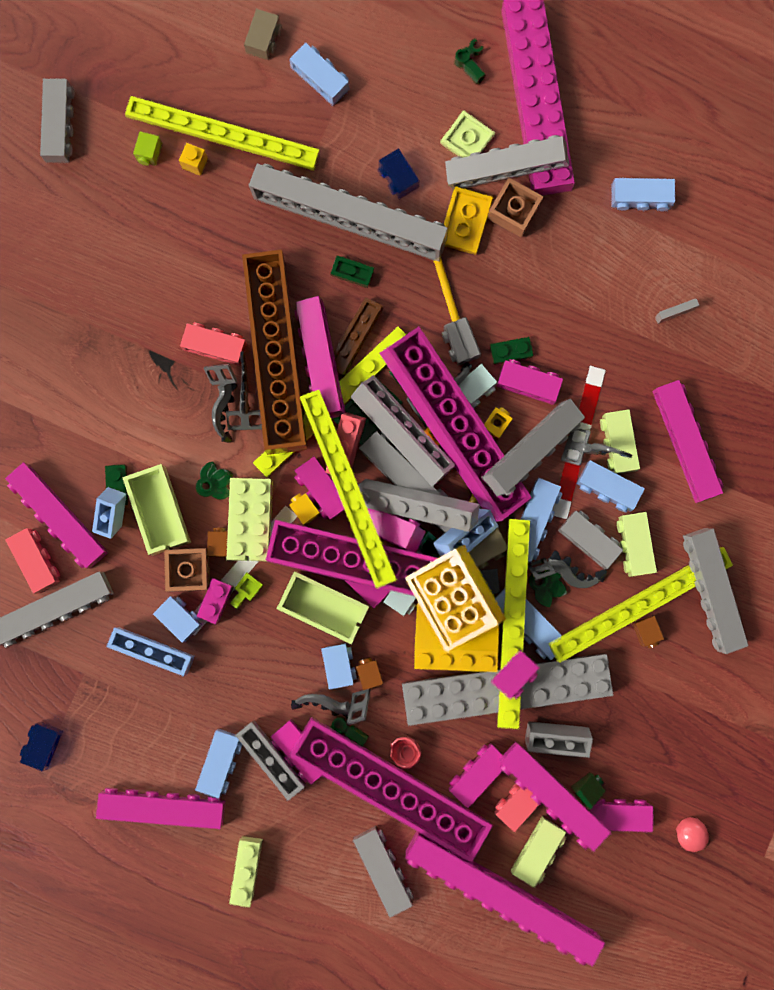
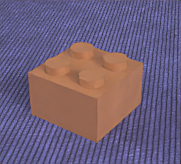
[487,177,543,238]
[164,548,210,592]

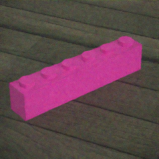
[295,296,345,418]
[652,380,723,503]
[5,462,109,569]
[499,742,611,852]
[96,788,225,829]

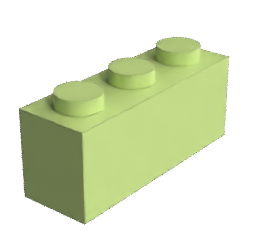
[600,410,640,474]
[617,512,657,577]
[511,816,566,887]
[229,836,263,907]

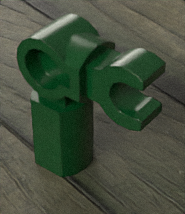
[454,38,486,85]
[330,716,369,747]

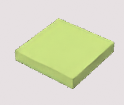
[440,110,495,158]

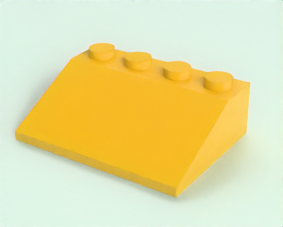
[405,545,506,652]
[414,603,499,672]

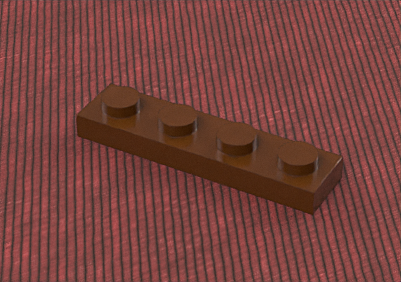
[334,297,384,377]

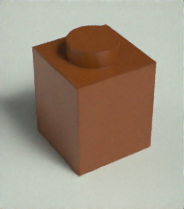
[207,528,228,557]
[632,616,664,649]
[356,657,383,690]

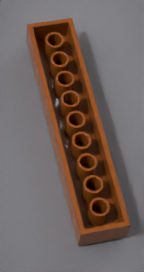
[242,249,308,455]

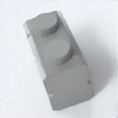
[441,317,481,366]

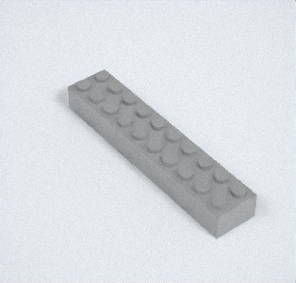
[249,164,448,262]
[402,654,613,726]

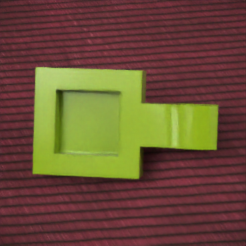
[230,573,263,609]

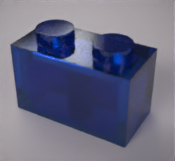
[377,148,420,199]
[19,722,64,772]

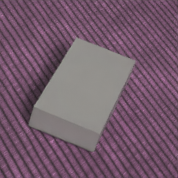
[655,299,699,324]

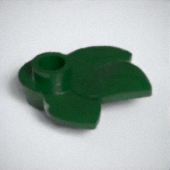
[196,461,233,500]
[528,570,567,607]

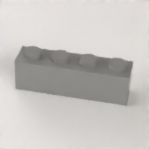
[40,79,74,163]
[235,720,306,801]
[353,826,414,917]

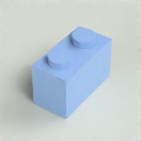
[92,487,126,539]
[153,596,202,643]
[322,644,357,689]

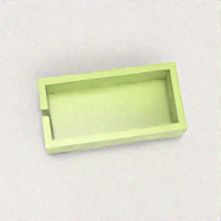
[123,464,191,556]
[227,478,273,562]
[277,571,369,644]

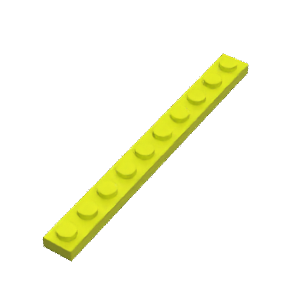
[125,96,319,171]
[253,327,406,478]
[300,390,396,589]
[497,519,530,729]
[548,547,733,663]

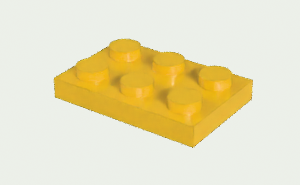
[444,187,493,255]

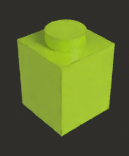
[133,131,162,166]

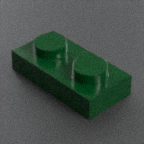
[330,255,374,288]
[490,337,533,365]
[105,465,128,505]

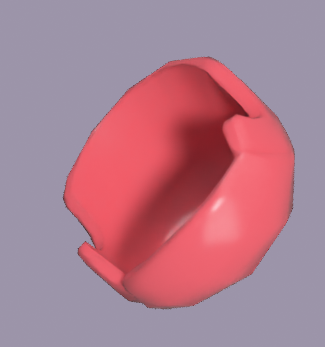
[390,737,421,769]
[676,817,709,852]

